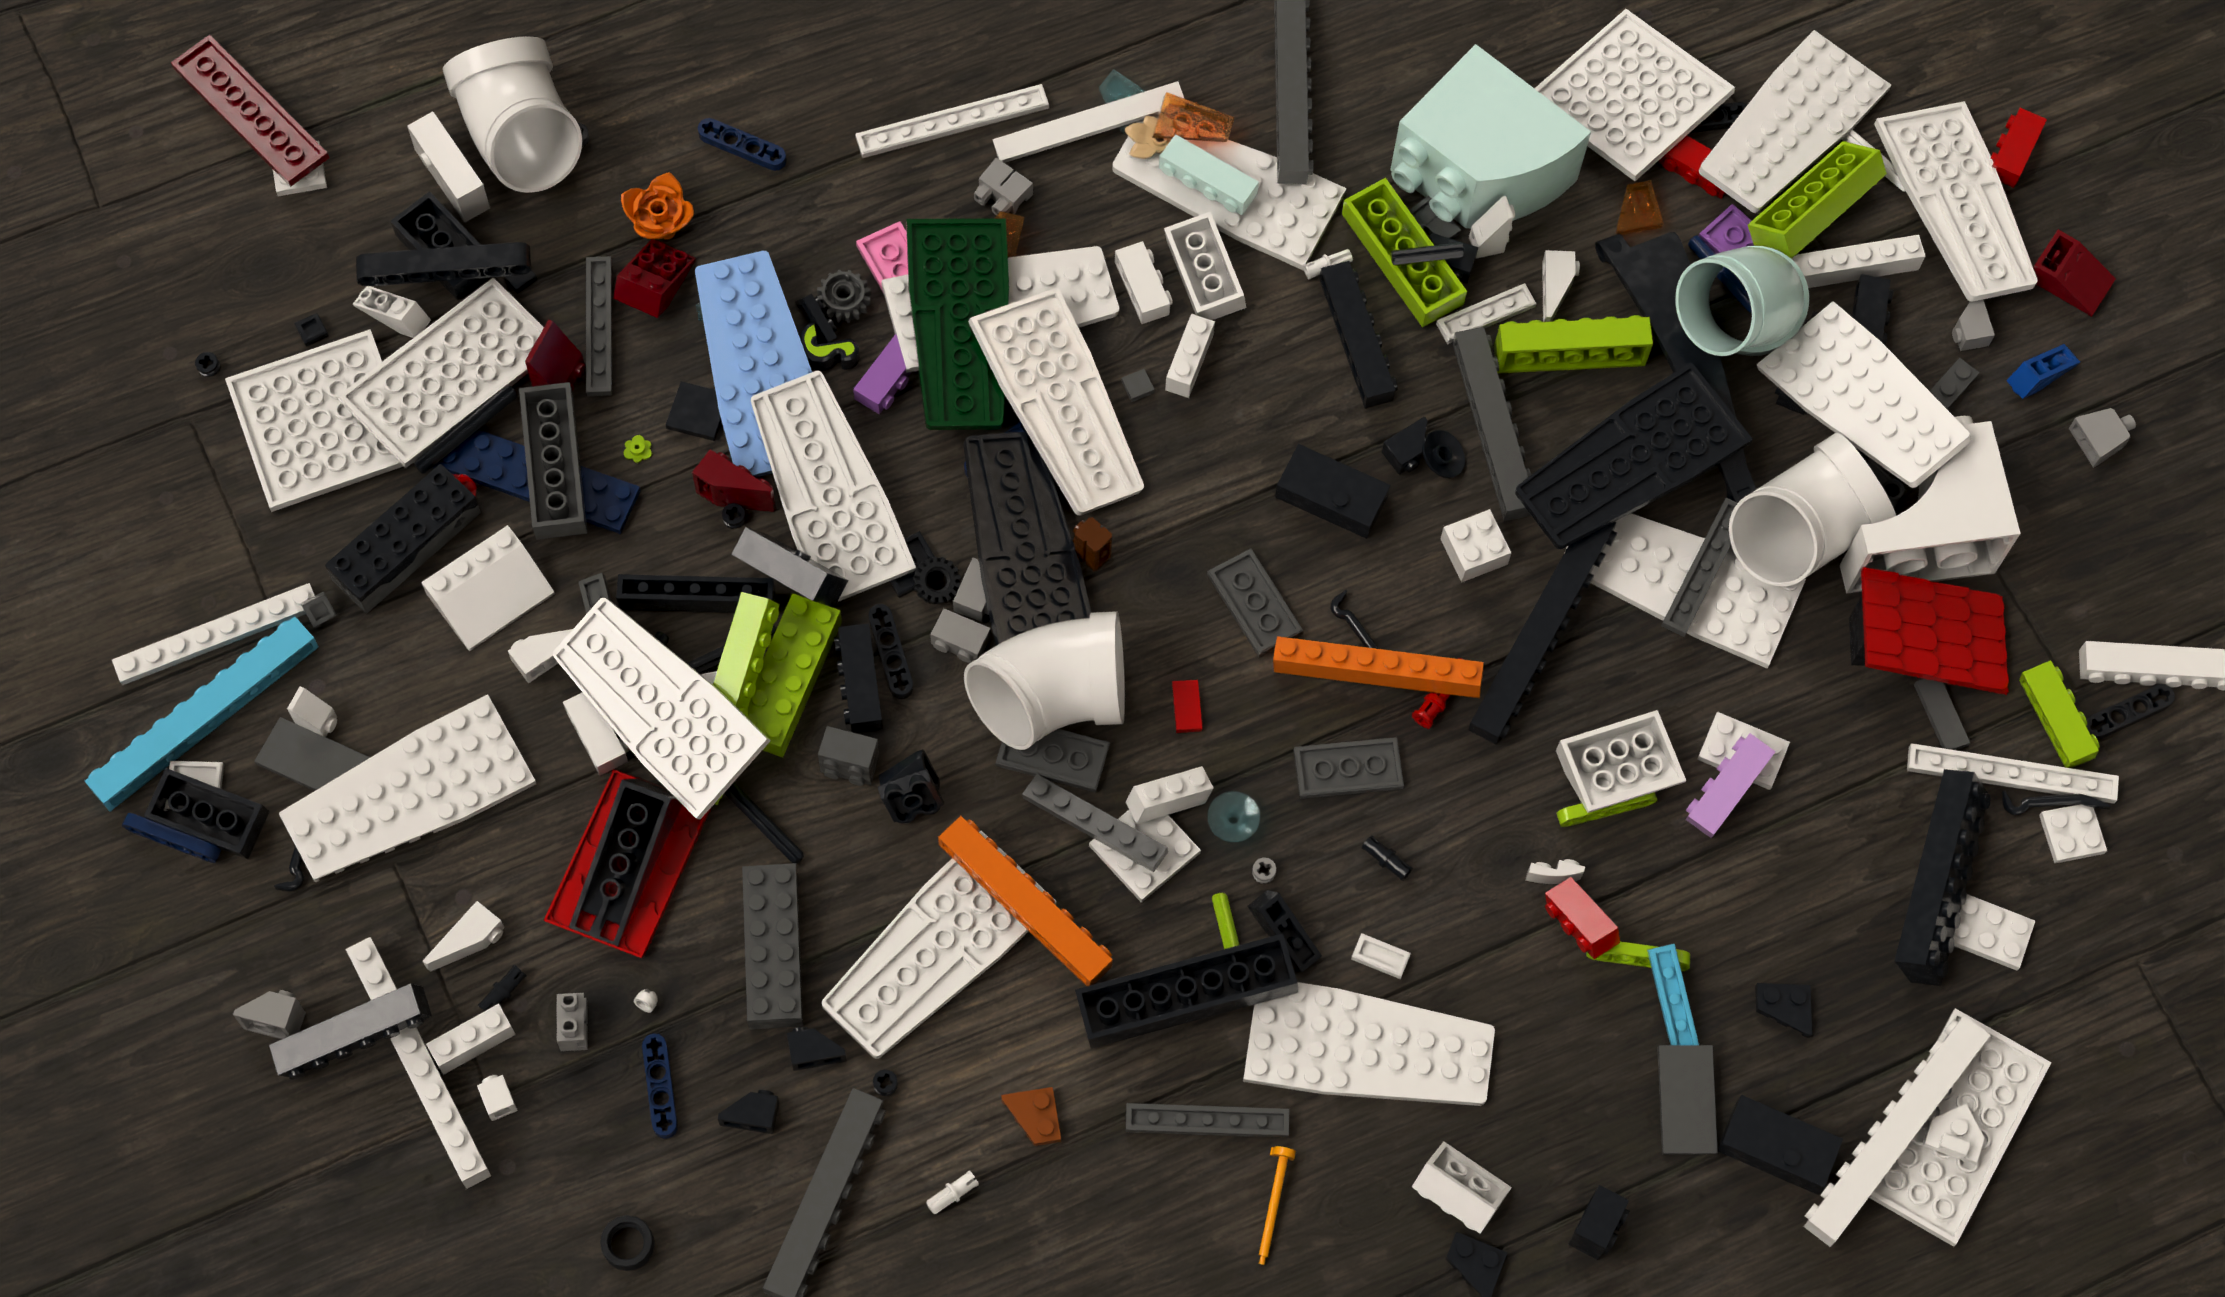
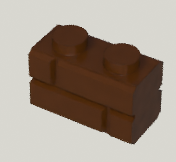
[1073,517,1112,571]

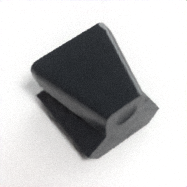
[878,749,945,823]

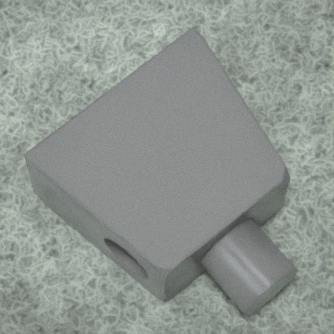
[2069,408,2136,468]

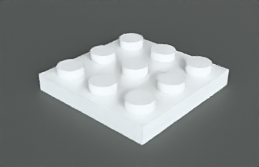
[1089,810,1201,903]

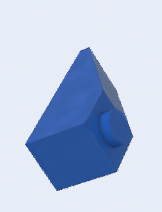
[2006,344,2080,399]

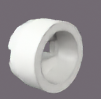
[634,989,658,1013]

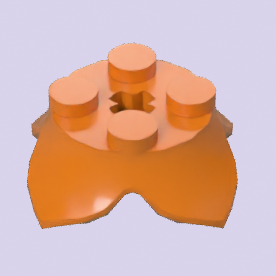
[621,172,694,239]

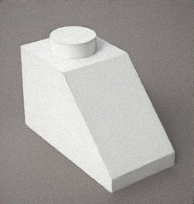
[287,686,337,737]

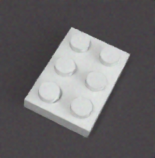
[1697,712,1790,790]
[1953,894,2035,970]

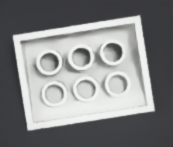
[421,525,555,651]
[1556,710,1686,813]

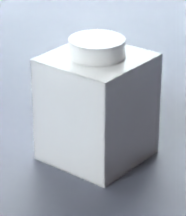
[477,1075,517,1121]

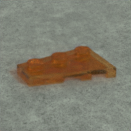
[1152,92,1235,142]

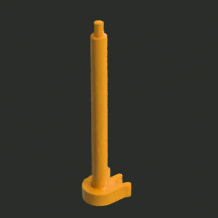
[1259,1146,1296,1265]

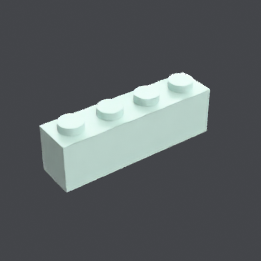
[1159,134,1259,215]

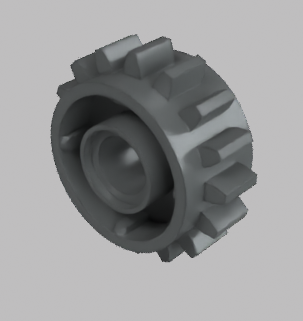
[817,270,871,323]

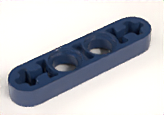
[698,118,786,171]
[122,813,221,863]
[642,1034,678,1139]

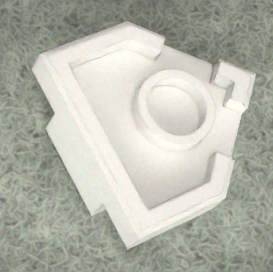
[1923,1104,1985,1165]

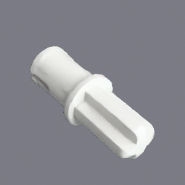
[1303,249,1353,279]
[926,1171,979,1214]

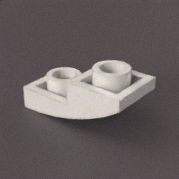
[1526,859,1585,884]

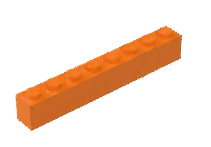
[1273,636,1484,698]
[938,816,1113,986]

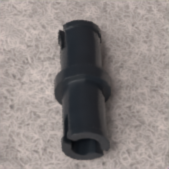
[1362,835,1413,881]
[478,965,527,1011]

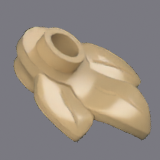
[1125,116,1172,159]

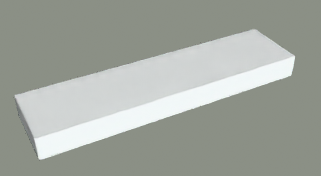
[1436,283,1536,344]

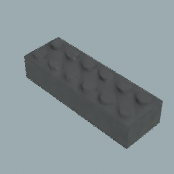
[519,382,588,540]
[742,863,803,1030]

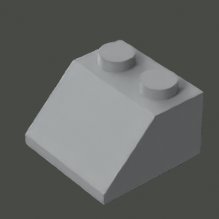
[233,990,306,1039]

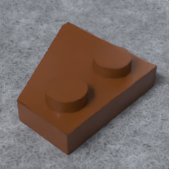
[1001,1087,1061,1146]

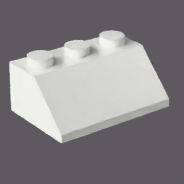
[1412,1141,1512,1234]

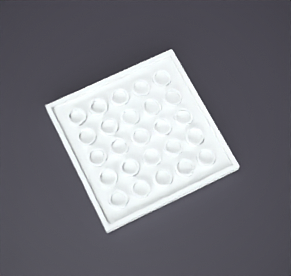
[1534,9,1735,181]
[225,330,418,512]

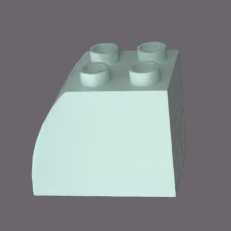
[1391,44,1591,228]

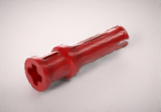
[1412,658,1464,729]

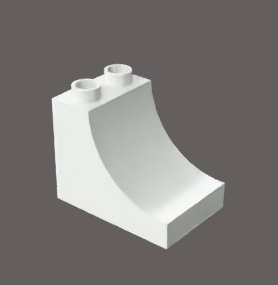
[1840,416,2021,593]

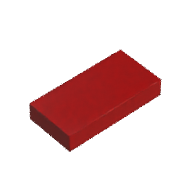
[1172,680,1202,733]

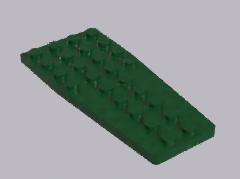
[906,219,1009,430]

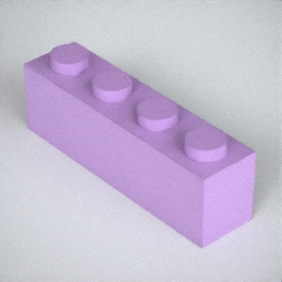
[1686,733,1776,838]

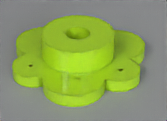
[624,435,652,463]

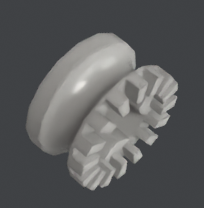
[1252,857,1276,884]

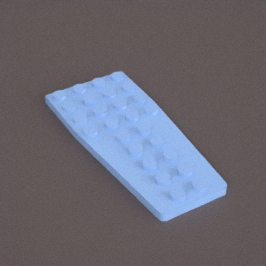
[695,251,812,478]

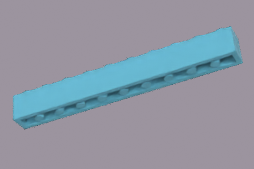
[85,616,319,811]

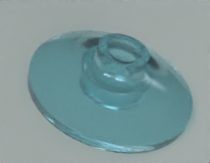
[1207,791,1260,842]

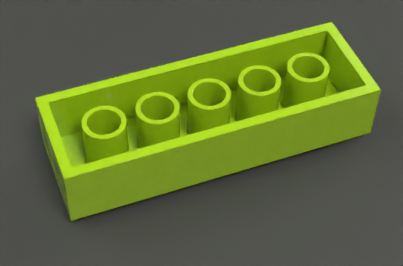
[1748,141,1887,259]
[1342,178,1467,328]
[1494,315,1653,373]
[747,593,842,758]

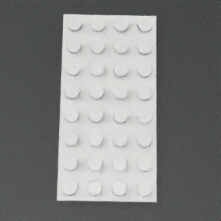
[338,278,544,468]
[1869,1008,2051,1247]

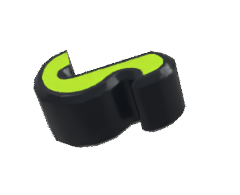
[800,322,860,371]

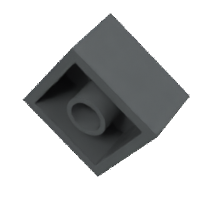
[818,726,880,786]

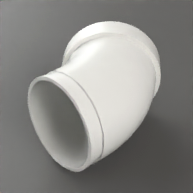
[443,37,582,193]
[1729,432,1896,586]
[964,611,1125,750]

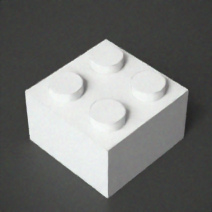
[1441,509,1511,582]

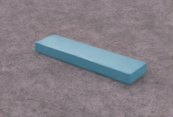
[1647,944,1699,1045]

